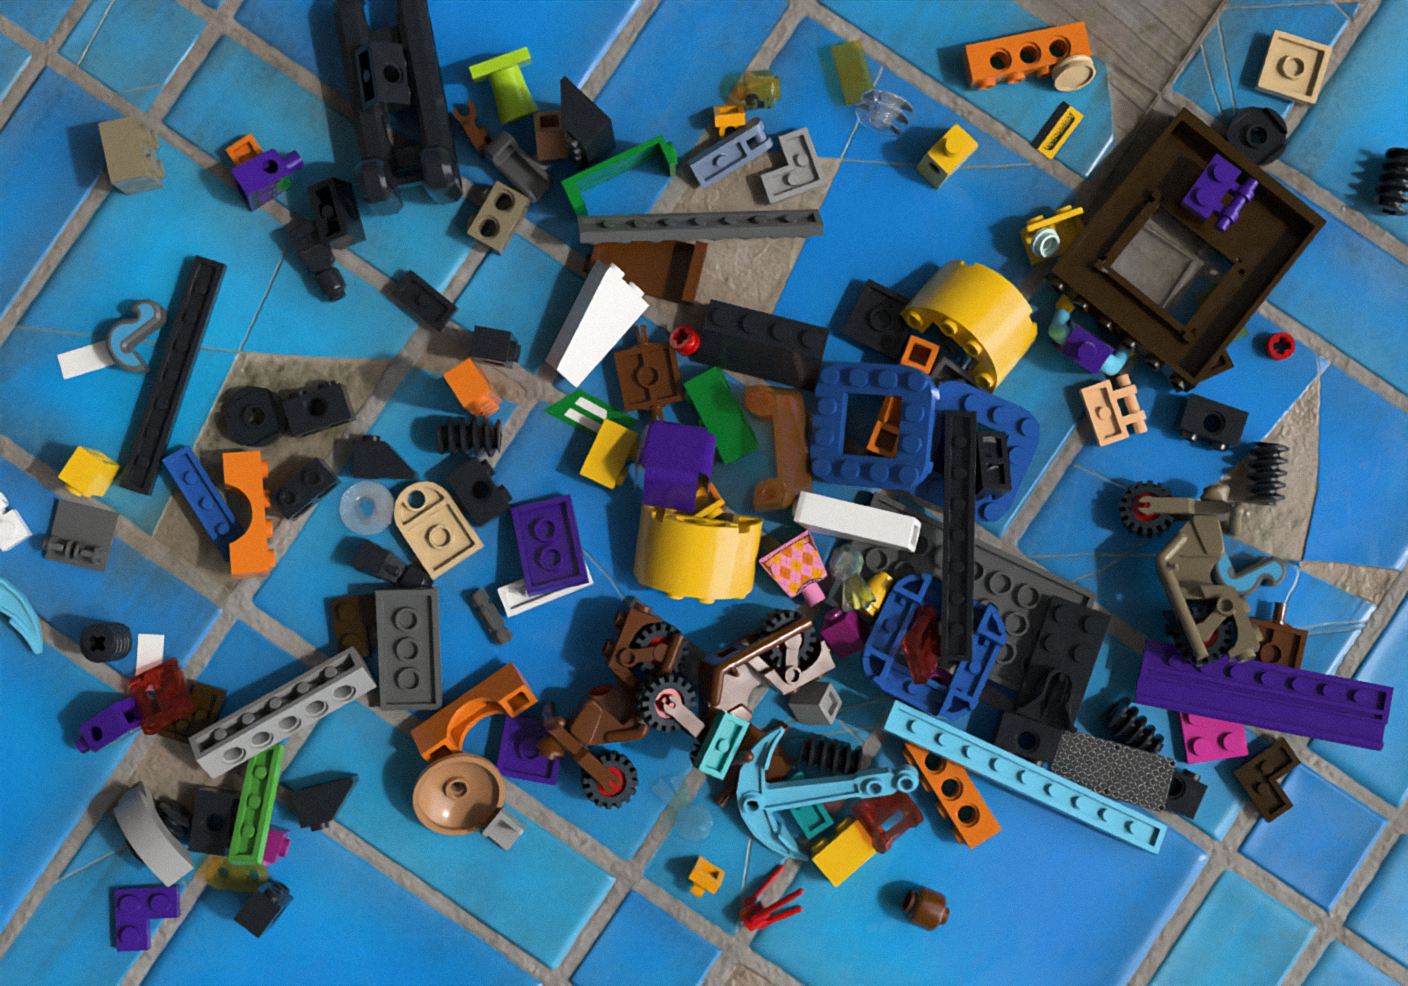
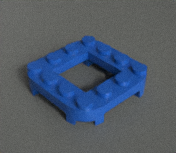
[810,362,940,491]
[907,379,1040,522]
[860,573,1007,721]

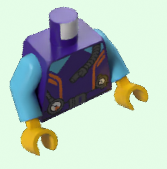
[1048,294,1136,376]

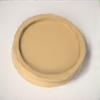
[1051,55,1096,92]

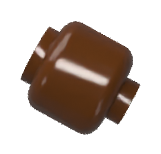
[901,885,950,931]

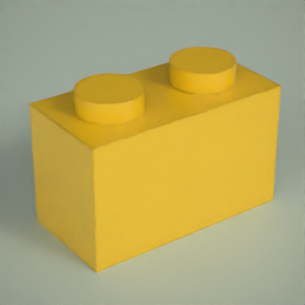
[579,418,640,490]
[58,446,123,498]
[810,815,882,887]

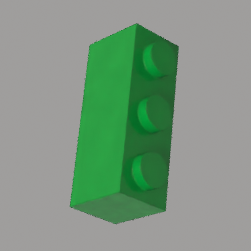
[683,366,762,465]

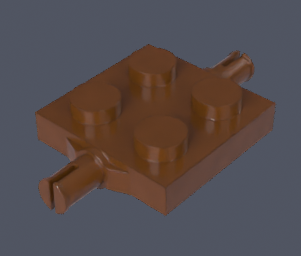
[613,325,685,424]
[1249,602,1308,669]
[714,720,796,808]

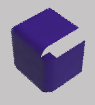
[634,420,716,513]

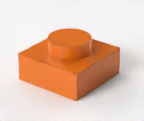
[225,133,264,167]

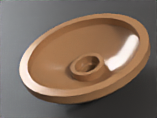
[412,753,506,836]

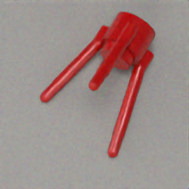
[738,865,804,932]

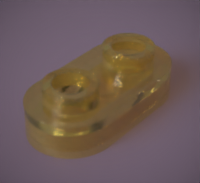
[205,857,269,892]

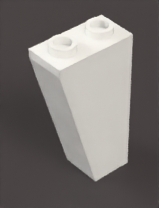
[545,260,649,388]
[792,491,922,553]

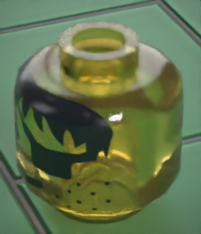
[737,69,781,110]

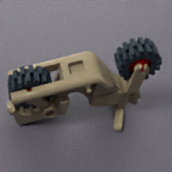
[1119,480,1263,667]

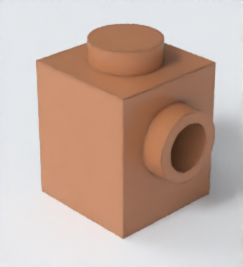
[533,110,569,161]

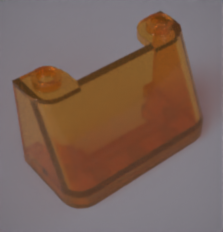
[743,385,813,514]

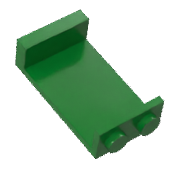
[561,135,679,218]

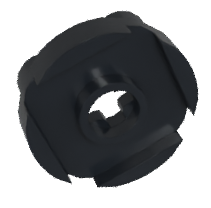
[1223,106,1288,167]
[225,386,289,448]

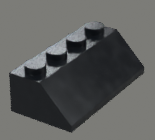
[560,76,616,171]
[696,299,830,392]

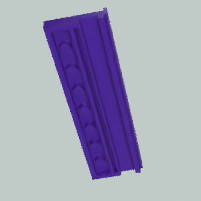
[1133,639,1394,751]

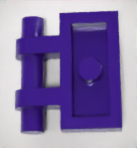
[1179,153,1258,233]

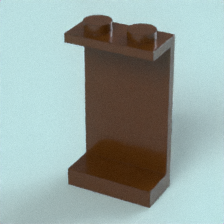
[583,240,708,307]

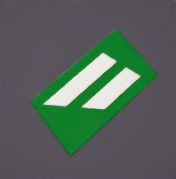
[543,389,640,439]

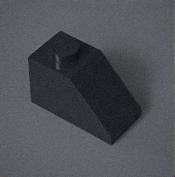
[353,435,419,479]
[292,774,359,832]

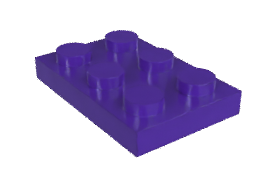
[511,494,589,597]

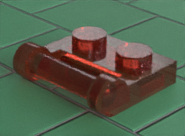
[901,604,941,685]
[128,657,196,735]
[849,785,924,854]

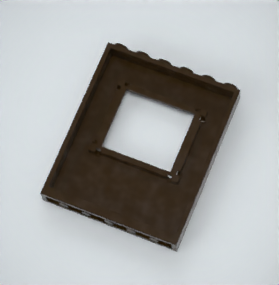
[1044,107,1327,393]

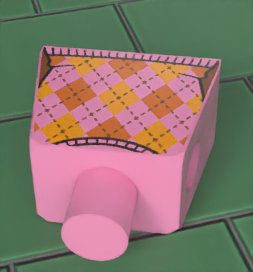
[758,530,827,607]

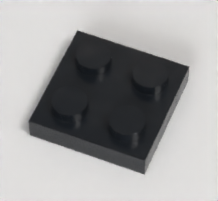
[840,279,912,361]

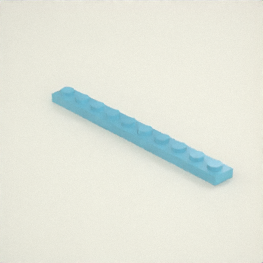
[880,700,1168,855]

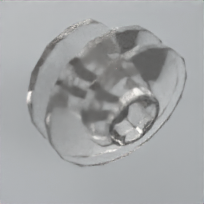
[855,90,914,137]
[339,481,395,535]

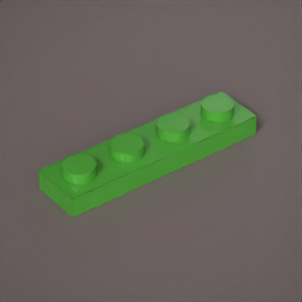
[227,744,285,865]

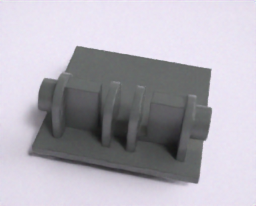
[42,499,119,572]

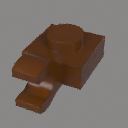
[453,101,492,159]

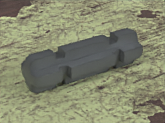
[470,589,513,646]

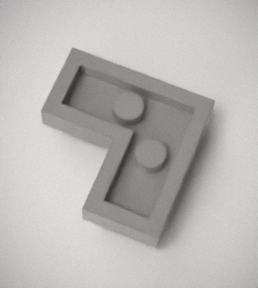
[760,127,827,206]

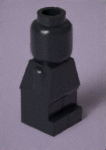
[287,220,346,303]
[352,539,434,588]

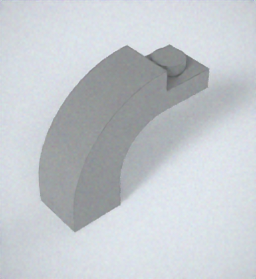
[113,783,194,887]

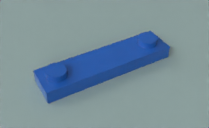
[162,445,245,565]

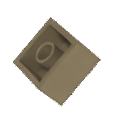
[98,115,166,195]

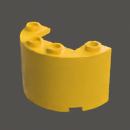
[899,260,1037,394]
[633,501,763,604]

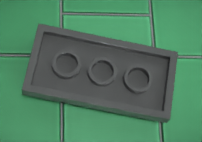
[375,587,443,711]

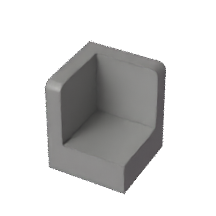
[788,681,843,726]
[481,807,527,851]

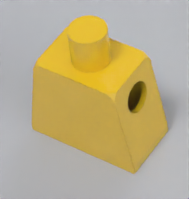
[916,123,978,189]

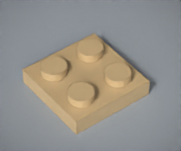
[1254,29,1333,107]

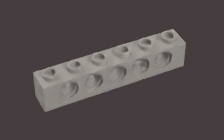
[188,646,377,779]

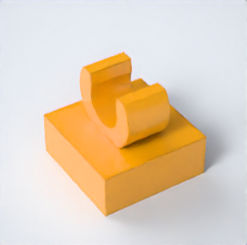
[713,104,746,139]
[688,856,726,899]

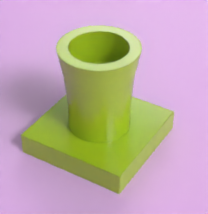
[469,47,540,125]

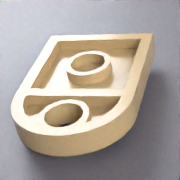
[394,482,485,580]

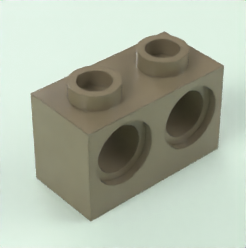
[466,181,531,256]

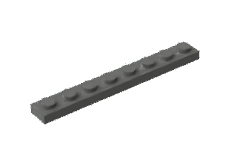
[577,209,824,245]

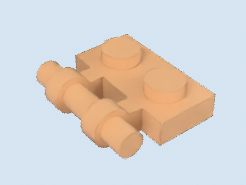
[1079,374,1148,447]

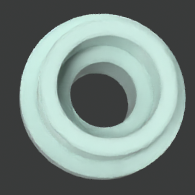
[1030,227,1060,258]

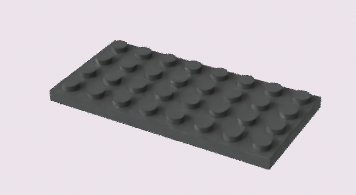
[824,492,1098,692]

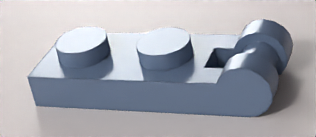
[687,117,773,189]

